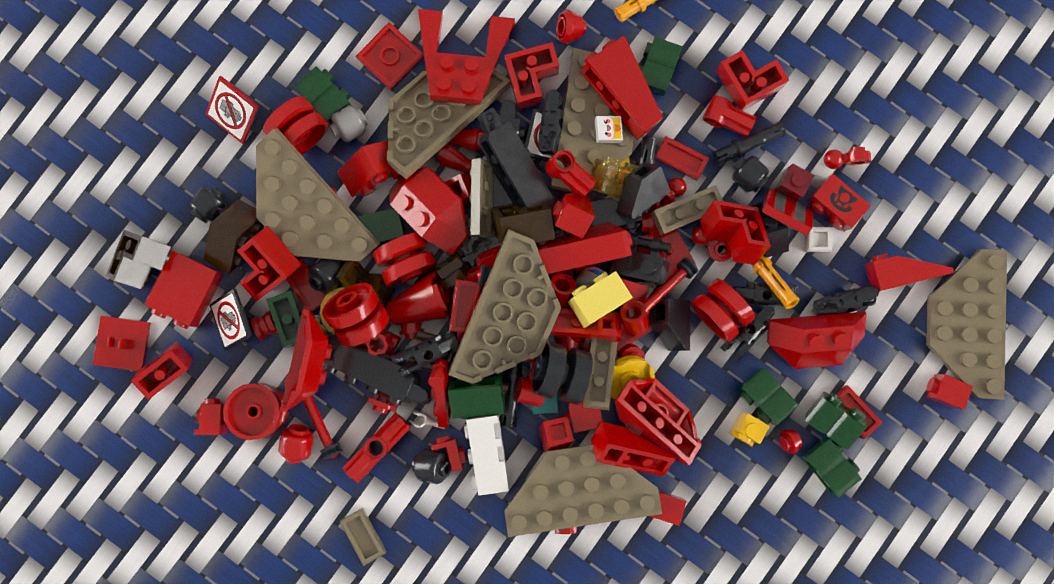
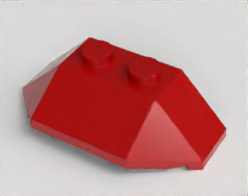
[389,167,469,255]
[280,307,333,412]
[767,312,867,369]
[614,378,702,466]

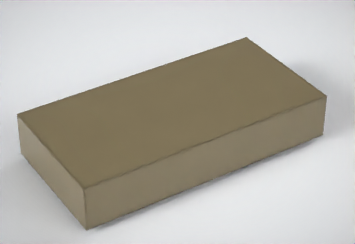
[339,508,387,566]

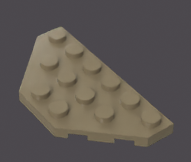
[550,48,634,193]
[387,69,511,179]
[256,128,381,262]
[448,229,561,384]
[926,249,1007,400]
[505,444,662,537]

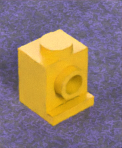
[729,412,770,447]

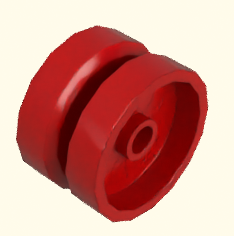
[263,96,329,155]
[372,232,437,287]
[690,278,755,343]
[322,283,390,347]
[223,383,288,440]

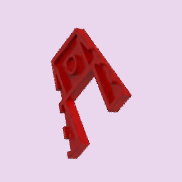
[418,9,515,105]

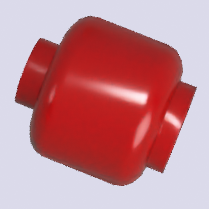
[278,424,314,464]

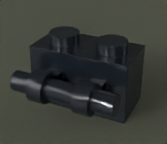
[610,233,671,287]

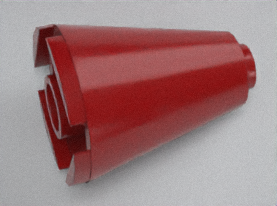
[386,270,454,325]

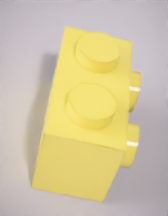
[568,271,633,328]

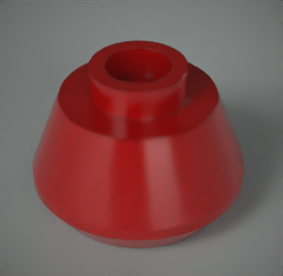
[556,9,587,44]

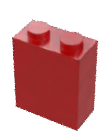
[144,250,224,329]

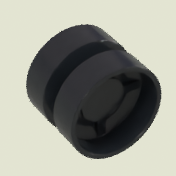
[532,341,593,405]

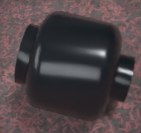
[732,156,769,193]
[189,186,228,224]
[308,258,343,294]
[412,449,451,484]

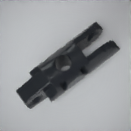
[539,89,565,155]
[733,282,799,307]
[813,285,879,315]
[720,305,775,362]
[391,332,459,377]

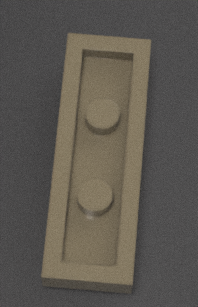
[469,158,493,238]
[650,185,723,236]
[583,338,618,410]

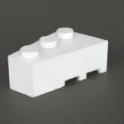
[464,415,509,495]

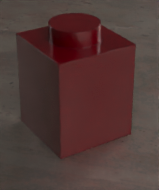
[775,164,815,201]

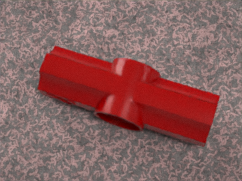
[342,412,411,483]

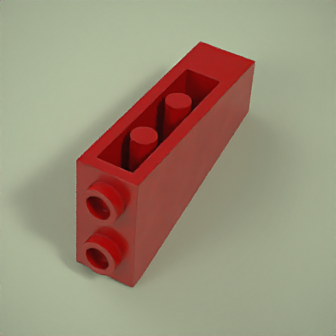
[581,36,663,140]
[537,222,632,274]

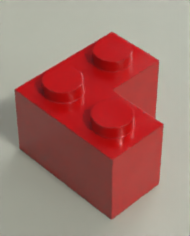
[504,42,559,110]
[716,50,790,111]
[337,140,401,197]
[700,200,771,265]
[237,226,302,302]

